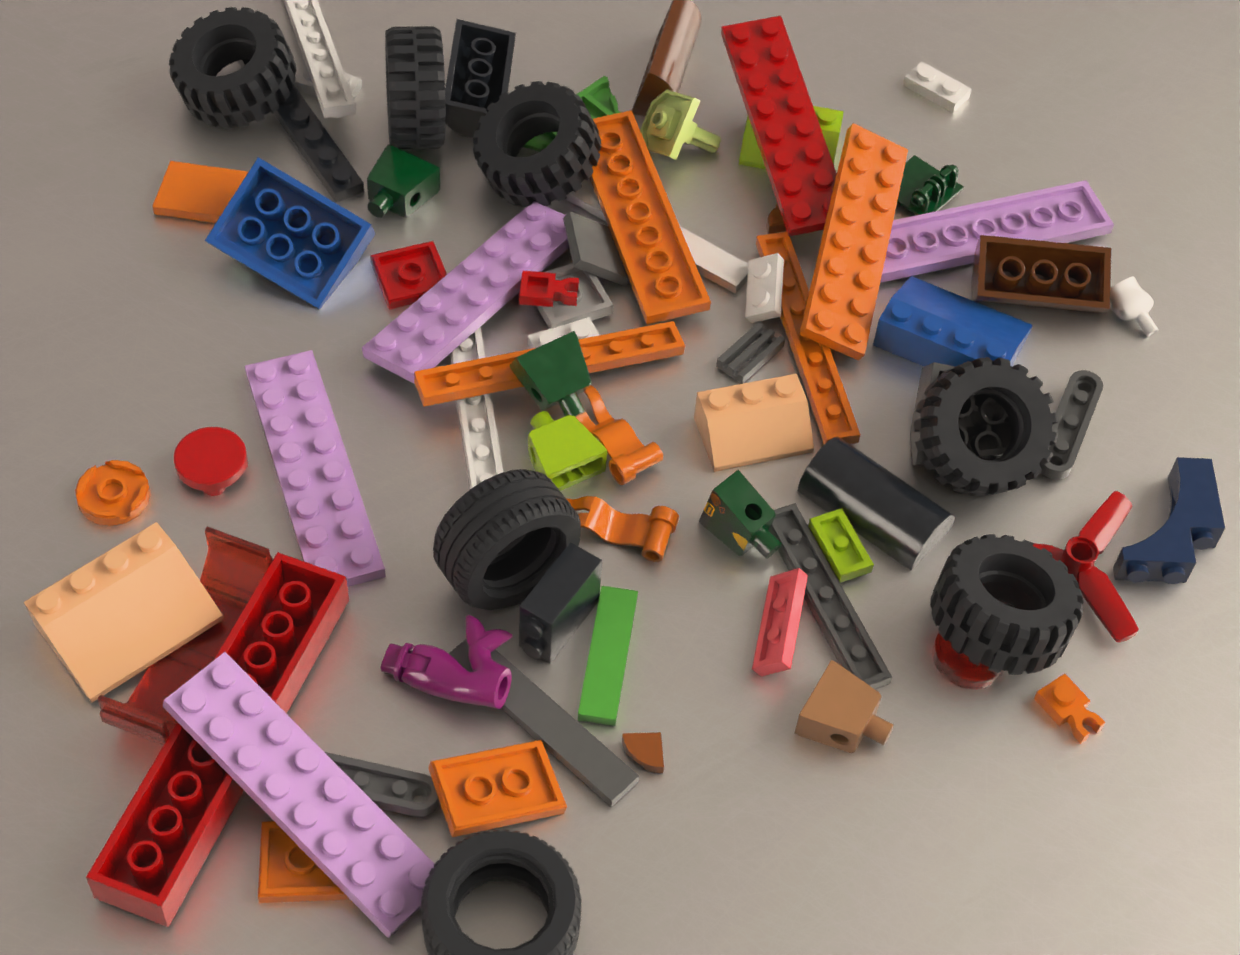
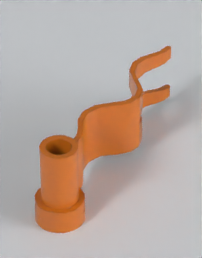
[576,385,663,486]
[566,496,679,562]

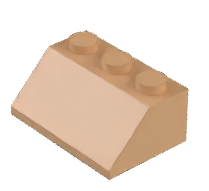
[694,374,814,472]

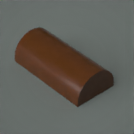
[632,0,702,117]
[971,235,1112,313]

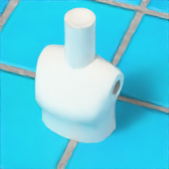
[1110,276,1158,337]

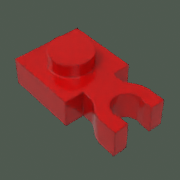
[519,271,579,307]

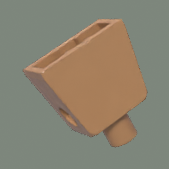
[795,660,894,753]

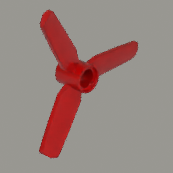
[1033,491,1139,643]

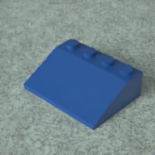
[205,157,375,310]
[873,276,1033,367]

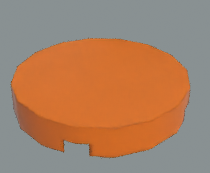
[75,460,151,526]

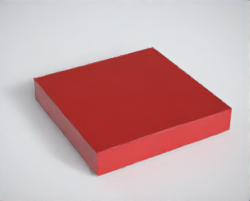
[370,241,447,310]

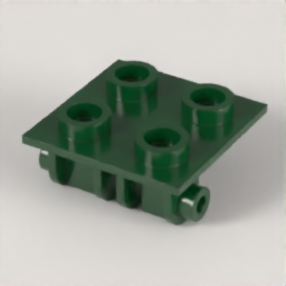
[897,155,964,215]

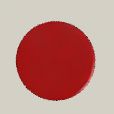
[174,427,248,496]

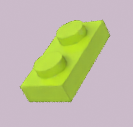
[808,508,874,583]

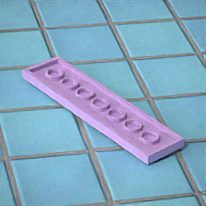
[880,180,1114,283]
[362,201,569,384]
[245,350,386,587]
[163,652,434,938]

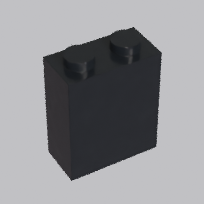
[519,542,602,664]

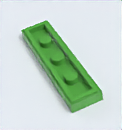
[577,586,638,726]

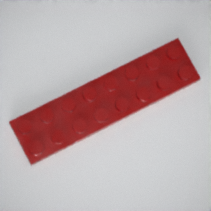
[721,15,837,237]

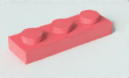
[752,568,808,677]

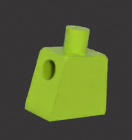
[528,411,607,491]

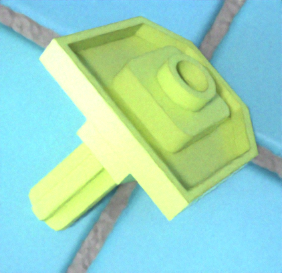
[640,90,721,160]

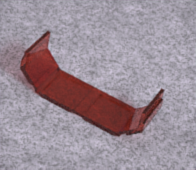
[98,526,273,745]

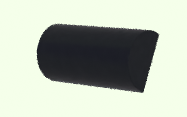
[445,19,516,138]
[797,436,955,571]

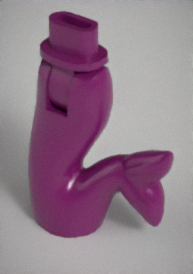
[381,615,513,709]

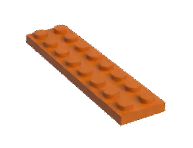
[590,110,711,325]
[800,123,908,361]

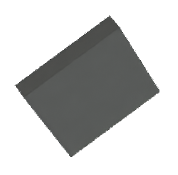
[563,211,630,286]

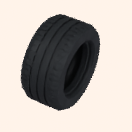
[433,469,581,610]
[421,829,582,955]

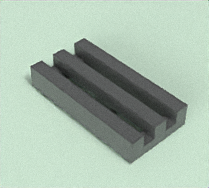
[716,321,785,384]

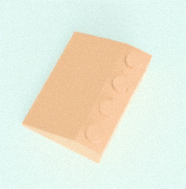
[24,522,224,703]

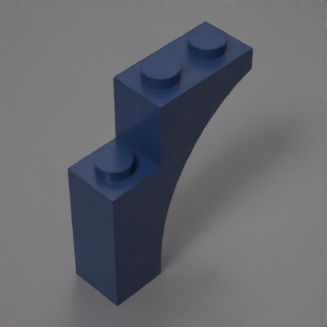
[1113,457,1225,584]

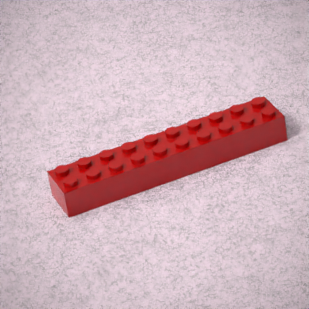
[86,552,349,927]

